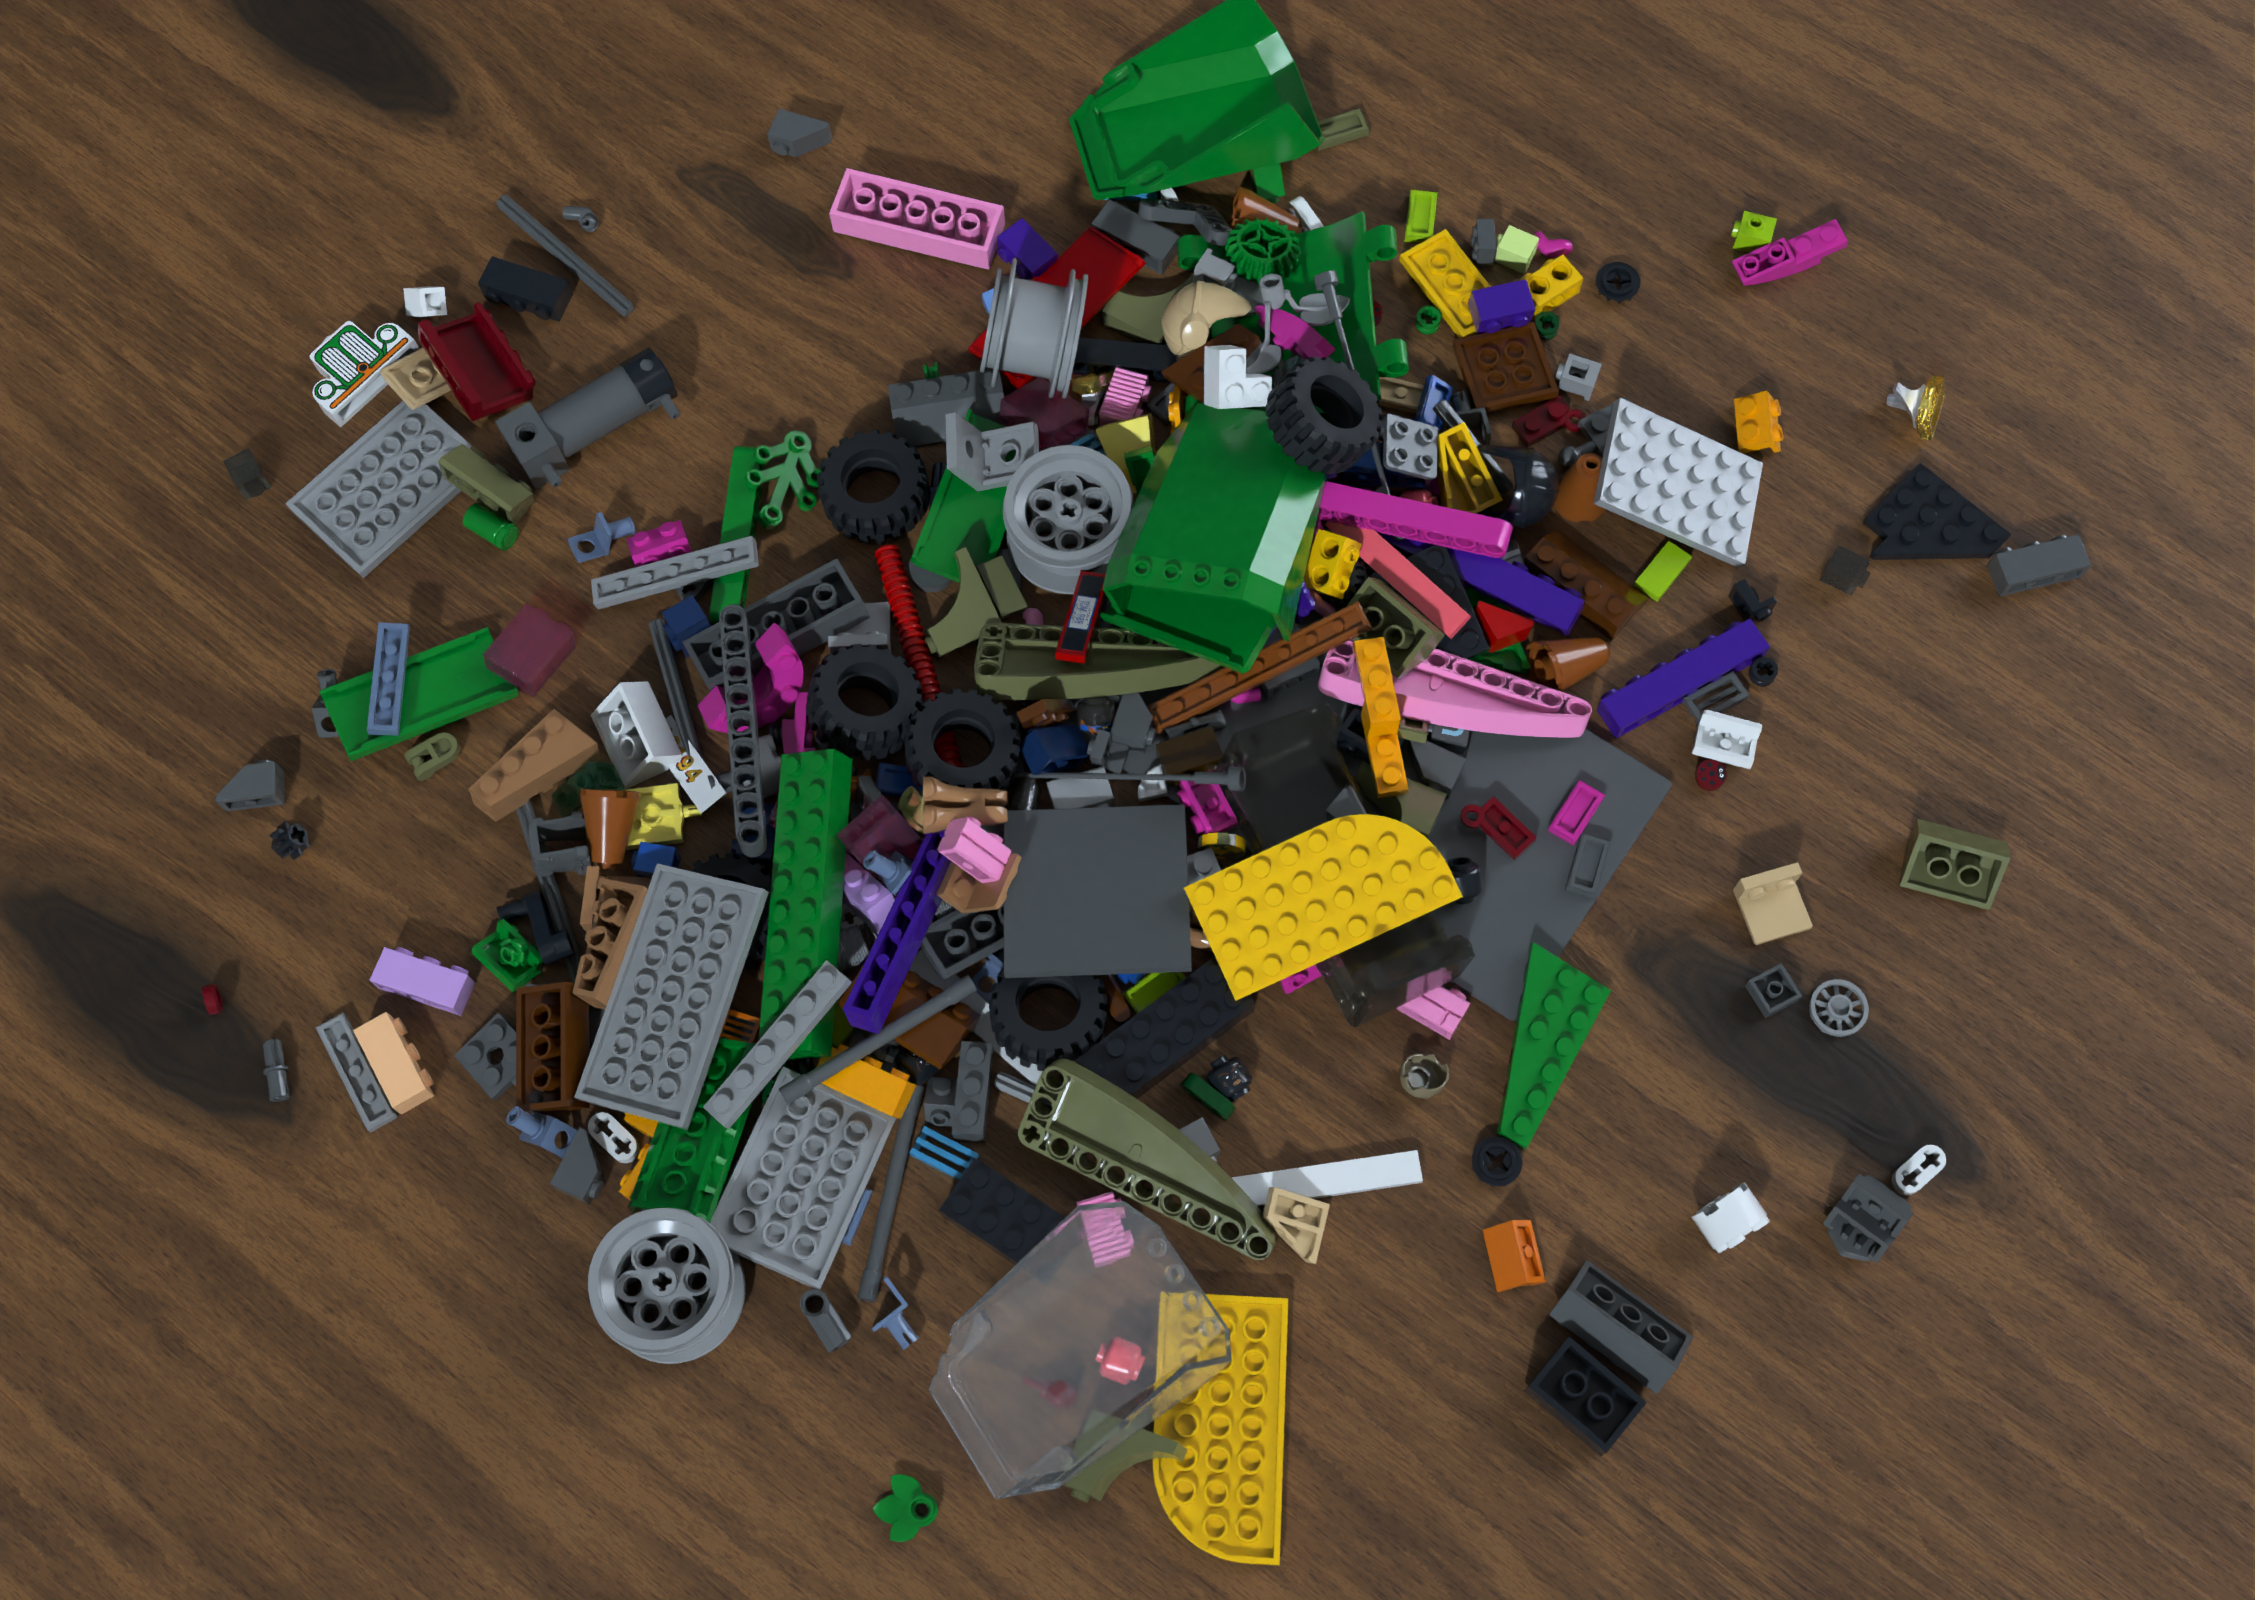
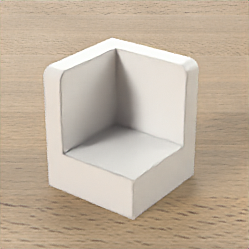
[403,286,447,317]

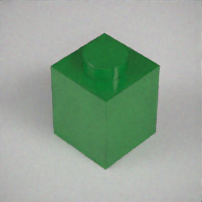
[1249,163,1285,203]

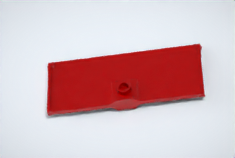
[967,226,1146,390]

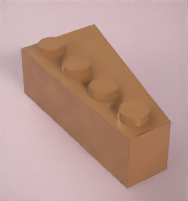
[469,709,601,822]
[572,878,648,1010]

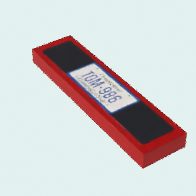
[1055,571,1106,664]

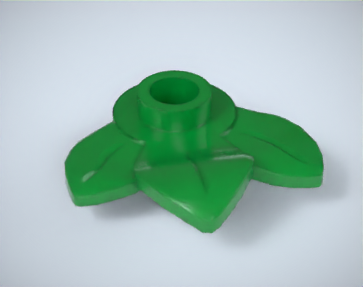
[873,1474,938,1542]

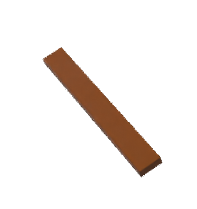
[1147,601,1372,735]

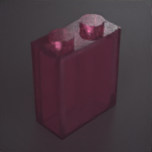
[999,377,1090,450]
[483,604,576,697]
[836,795,923,888]

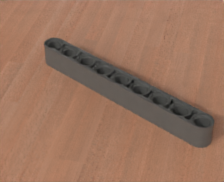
[719,604,767,857]

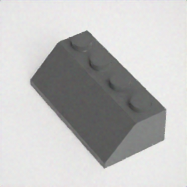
[888,368,1009,448]
[920,903,1004,980]
[1549,1260,1694,1394]

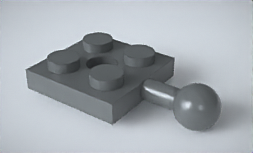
[1558,397,1630,469]
[454,1012,544,1104]

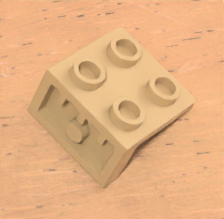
[1733,862,1813,945]

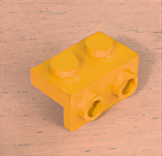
[1734,390,1784,454]

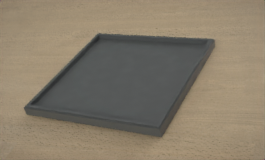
[1004,804,1192,978]

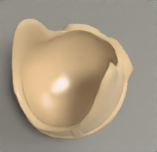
[1161,281,1252,361]

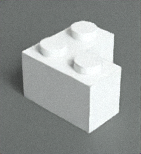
[1204,345,1272,409]

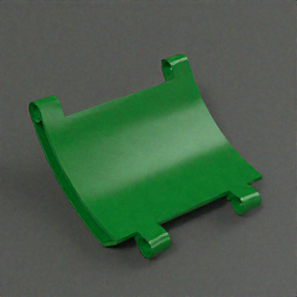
[1177,211,1409,426]

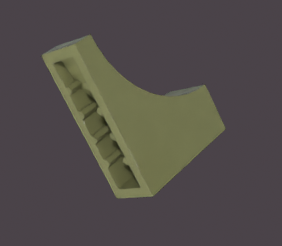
[1101,273,1194,345]
[924,547,1002,658]
[1353,761,1447,839]
[1062,1409,1188,1503]

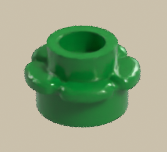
[500,937,529,967]

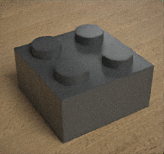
[1470,219,1496,268]
[1745,963,1802,1018]

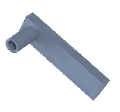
[367,622,410,736]

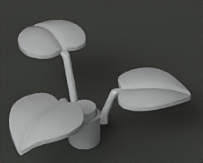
[1232,274,1349,374]

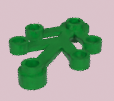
[744,430,821,530]

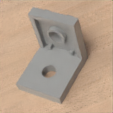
[945,412,1039,492]

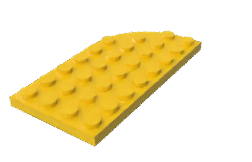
[1184,814,1463,1001]
[1153,1292,1288,1566]

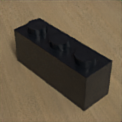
[478,256,573,322]

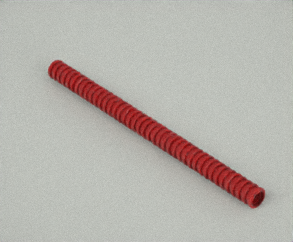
[874,544,964,768]

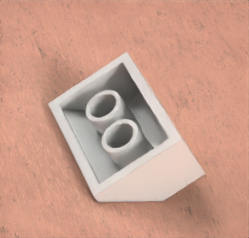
[591,681,682,789]

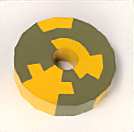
[1198,833,1246,859]

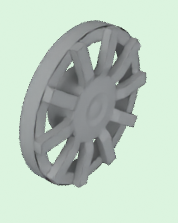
[1809,979,1869,1037]

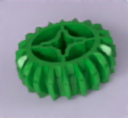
[1225,217,1301,285]

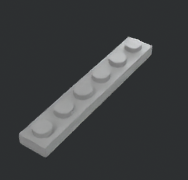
[591,536,759,610]
[703,960,852,1129]

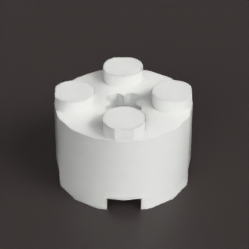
[1691,1182,1770,1253]

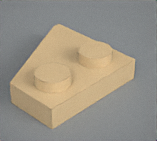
[1262,1187,1330,1264]

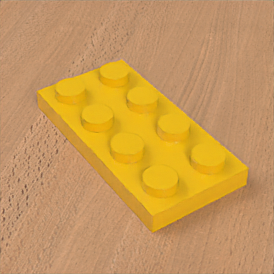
[1399,229,1491,338]

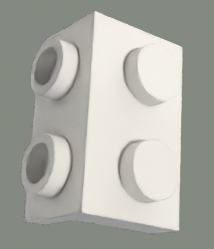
[1692,710,1762,769]

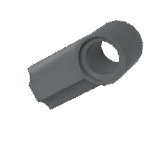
[800,1289,853,1354]

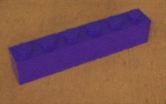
[1597,619,1770,739]

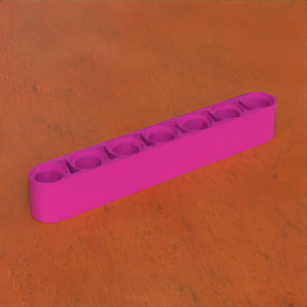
[1317,481,1513,558]

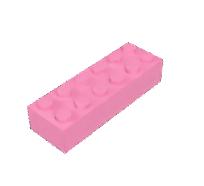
[829,168,1006,270]

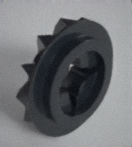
[1595,262,1640,304]
[1472,1137,1522,1187]

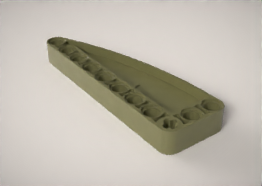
[974,623,1224,700]
[1018,1058,1278,1260]

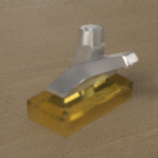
[1064,372,1113,426]
[1887,376,1946,440]

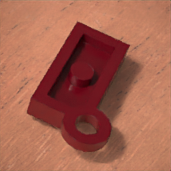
[1511,395,1586,448]
[1460,796,1537,861]

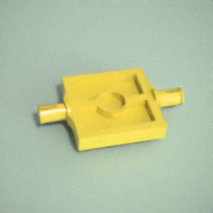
[625,783,702,850]

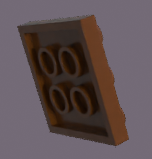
[1452,322,1559,413]

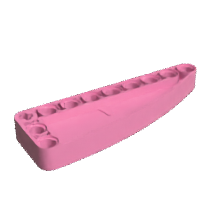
[1318,640,1592,738]

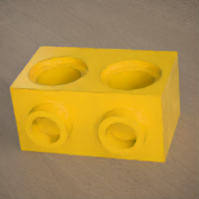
[1519,255,1584,319]
[1304,529,1362,599]

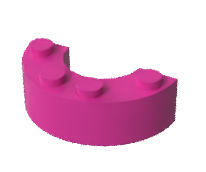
[698,623,804,733]

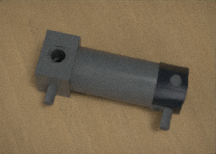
[495,347,680,490]

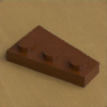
[1161,323,1261,404]
[1017,699,1076,735]

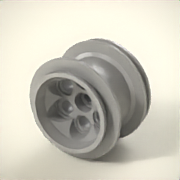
[980,258,1088,399]
[1003,445,1134,594]
[588,1208,746,1364]

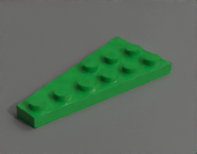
[1497,942,1611,1149]

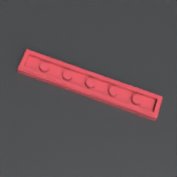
[1324,521,1471,639]

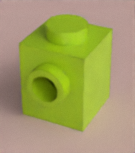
[1731,211,1777,253]

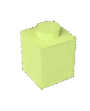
[1495,225,1539,274]

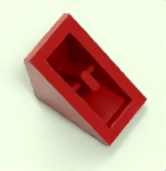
[1474,601,1535,653]

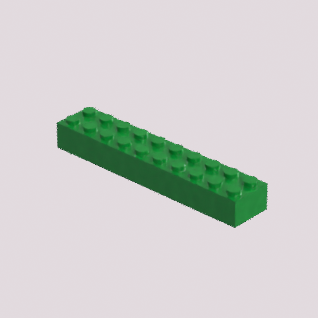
[759,749,853,1060]

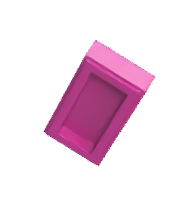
[1548,780,1605,846]

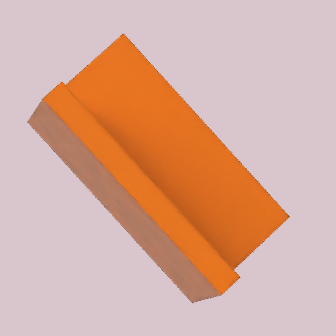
[1483,1220,1546,1292]

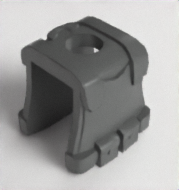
[528,811,591,877]

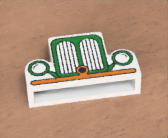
[309,321,420,427]

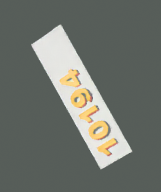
[666,715,726,813]

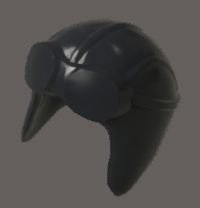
[1476,445,1560,529]

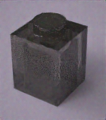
[223,448,272,500]
[1820,545,1871,596]

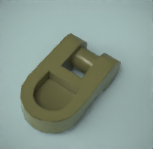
[404,733,460,781]

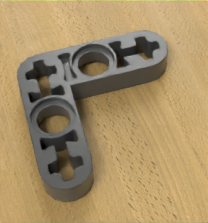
[1138,199,1232,246]

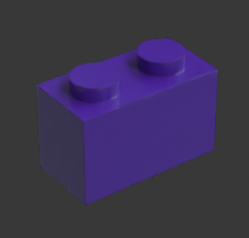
[997,218,1058,280]
[1468,279,1535,333]

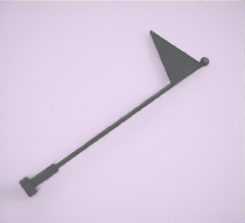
[1314,270,1404,541]
[1013,709,1246,791]

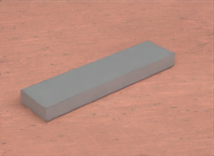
[316,1013,398,1133]

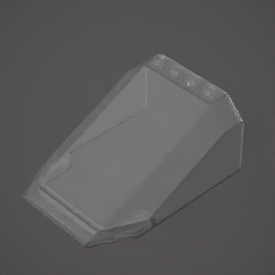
[929,1201,1232,1499]

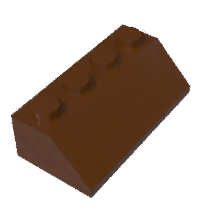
[1524,530,1649,641]
[838,965,981,1070]
[516,982,590,1112]

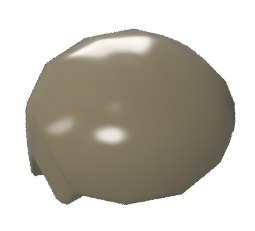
[1399,1053,1449,1099]

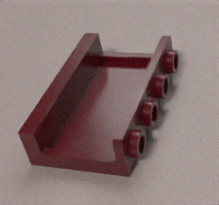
[418,302,536,421]

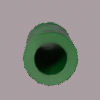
[462,502,519,551]

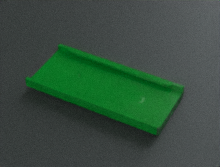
[910,408,1040,583]
[1100,586,1276,674]
[319,627,519,762]
[627,1038,755,1223]

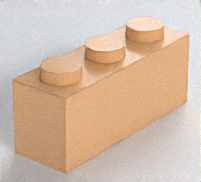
[353,1012,434,1115]

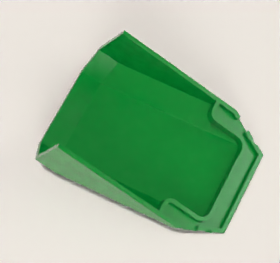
[1069,0,1325,200]
[1102,403,1326,641]

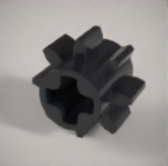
[270,821,310,860]

